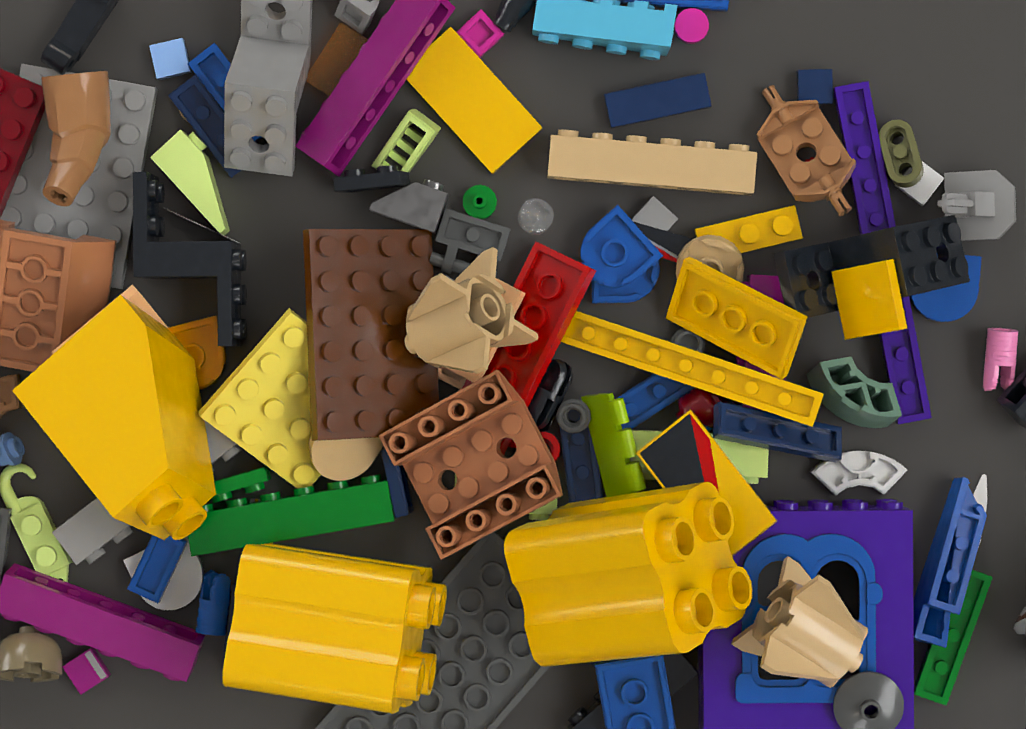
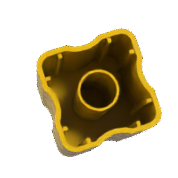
[504,482,752,667]
[223,543,447,714]

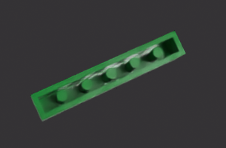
[188,474,397,557]

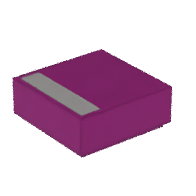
[62,647,111,695]

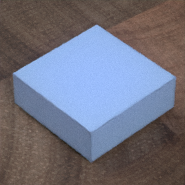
[149,38,192,80]

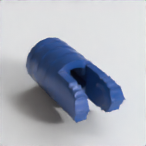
[196,570,231,636]

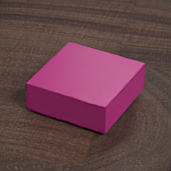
[456,9,504,58]

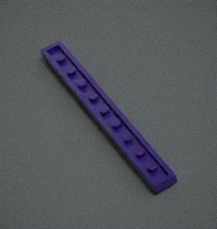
[833,81,932,424]

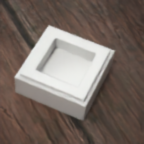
[895,161,944,206]

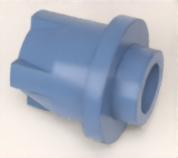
[0,432,25,466]

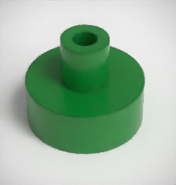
[463,185,497,220]

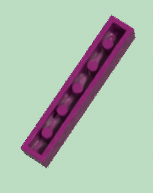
[295,0,455,177]
[0,563,206,682]

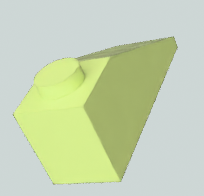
[150,129,230,235]

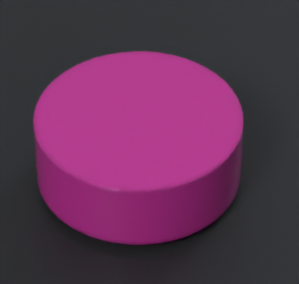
[674,8,709,44]

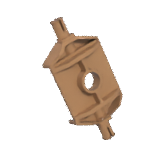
[757,85,856,216]

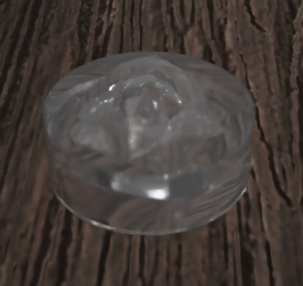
[518,198,554,235]

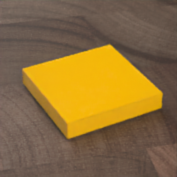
[831,259,907,340]

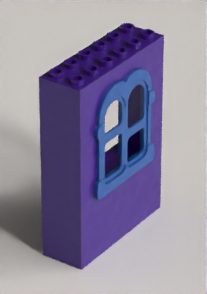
[698,499,914,729]

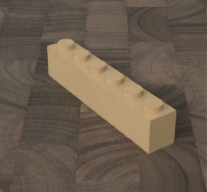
[547,130,757,196]

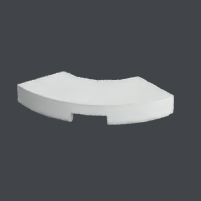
[810,450,907,496]

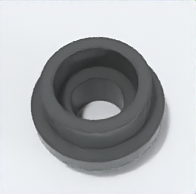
[556,399,591,433]

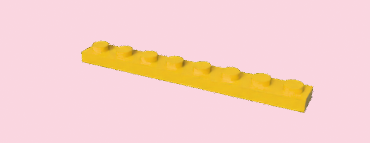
[561,311,824,427]

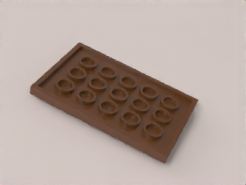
[303,229,439,441]

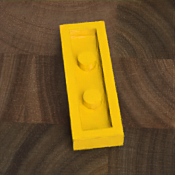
[694,205,803,253]

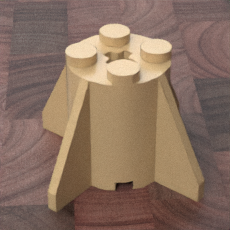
[404,247,538,374]
[732,556,868,688]

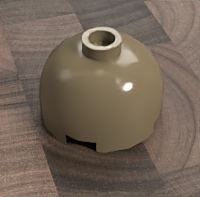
[0,626,63,682]

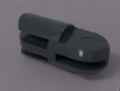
[528,359,573,432]

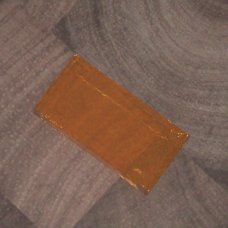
[306,22,368,96]

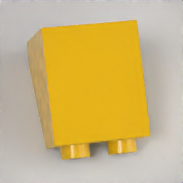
[12,294,216,540]

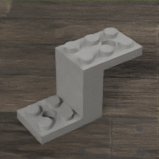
[224,0,313,177]

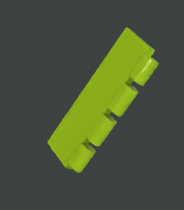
[581,393,646,497]

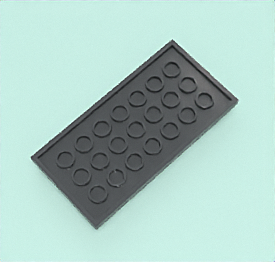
[315,532,550,729]

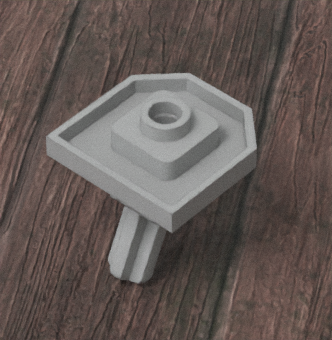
[937,170,1016,241]

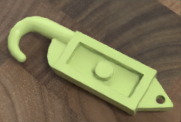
[0,463,73,583]

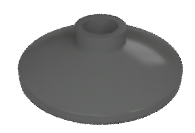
[833,671,904,729]

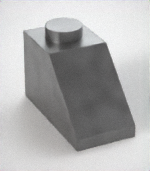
[369,179,449,234]

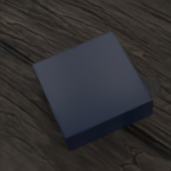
[797,69,833,105]

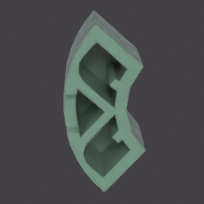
[806,356,902,428]

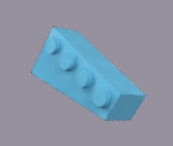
[532,0,678,60]

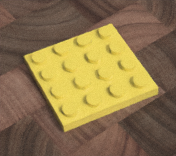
[199,308,321,488]

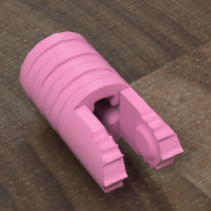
[983,328,1019,391]

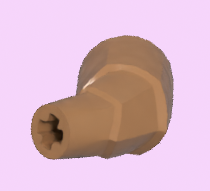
[41,71,111,206]

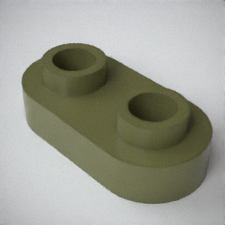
[879,120,924,188]

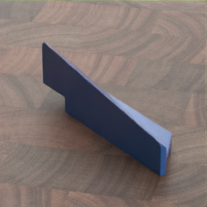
[913,477,987,648]

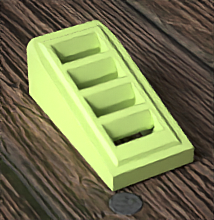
[371,109,441,172]

